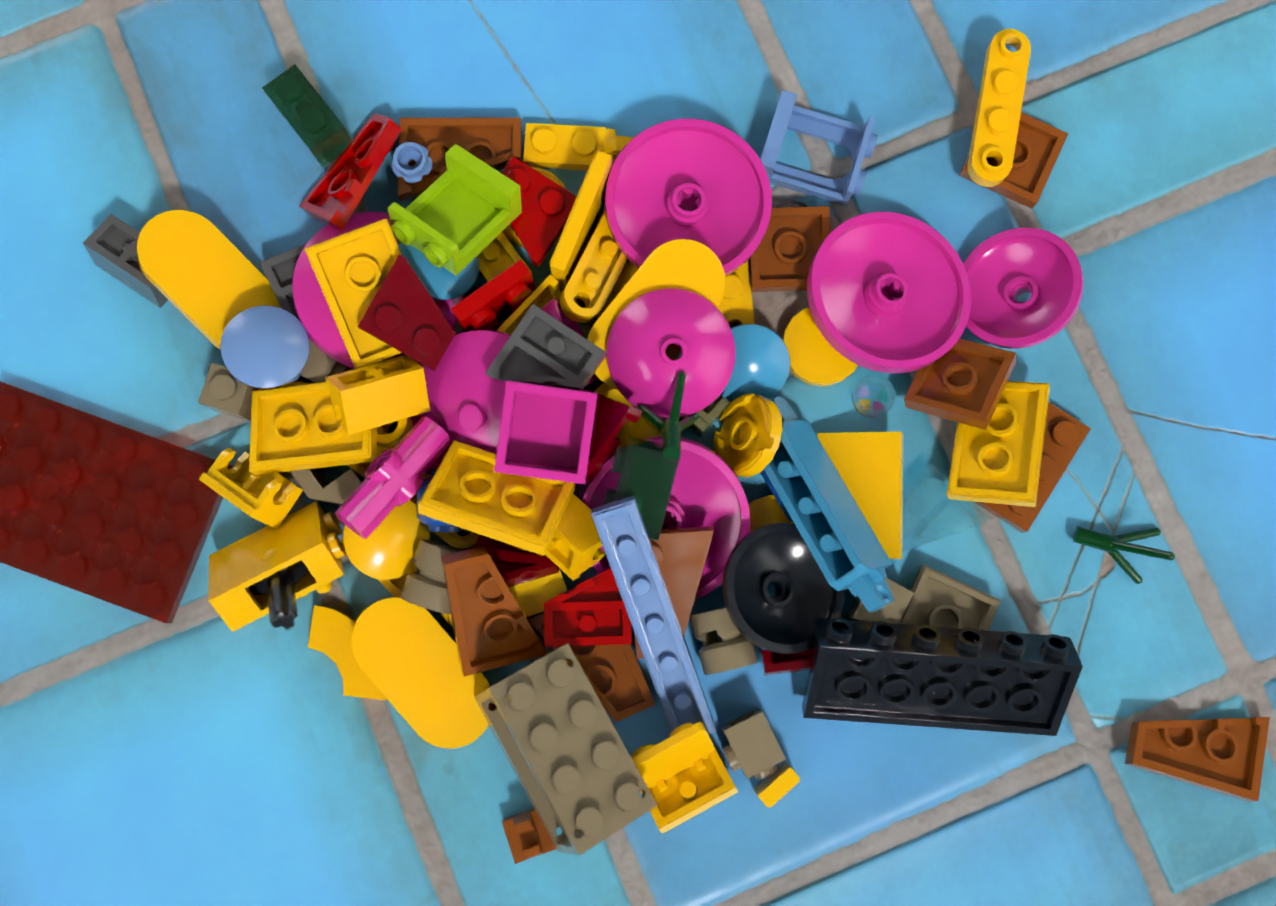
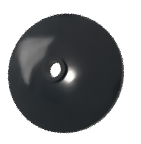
[723,523,845,654]

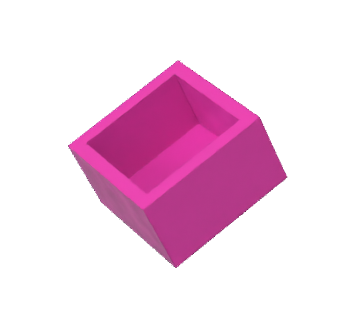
[494,380,597,484]

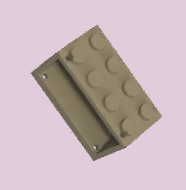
[474,643,657,856]

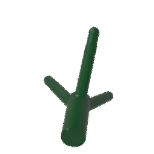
[638,371,699,460]
[1073,526,1175,584]

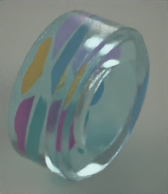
[852,375,895,418]

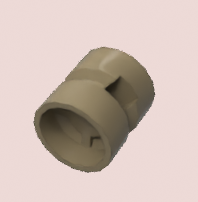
[400,539,461,614]
[690,607,757,675]

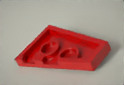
[299,113,402,232]

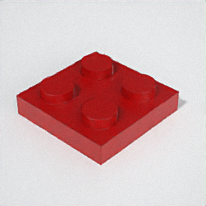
[450,259,536,332]

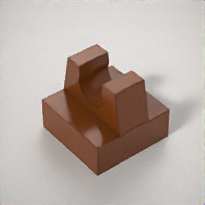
[502,808,556,864]

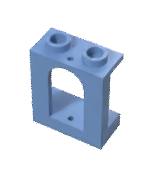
[760,90,878,206]

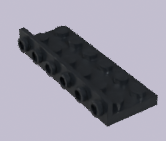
[802,618,1083,736]

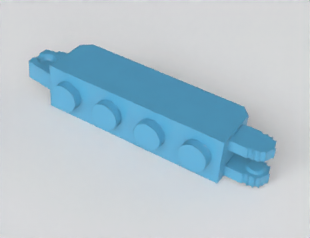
[764,395,895,612]

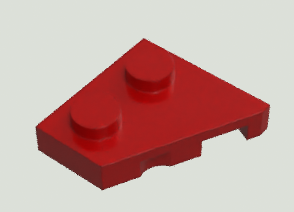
[501,156,577,268]
[544,568,632,647]

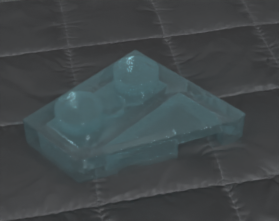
[903,463,990,551]

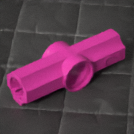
[335,417,452,539]

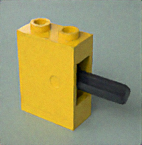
[208,501,346,632]

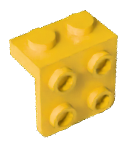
[631,722,738,834]

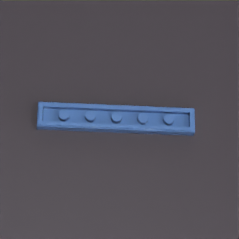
[591,495,716,734]

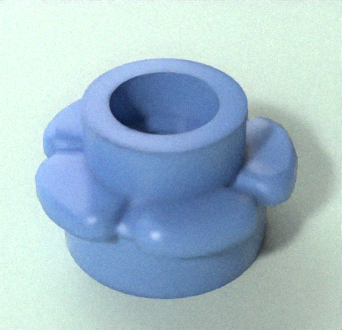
[391,142,432,183]

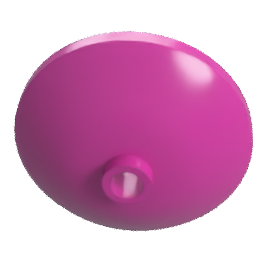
[963,227,1084,349]
[607,288,735,417]

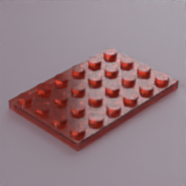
[0,381,234,624]

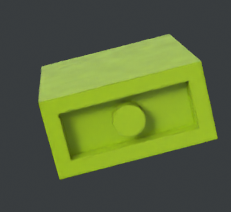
[388,144,522,276]

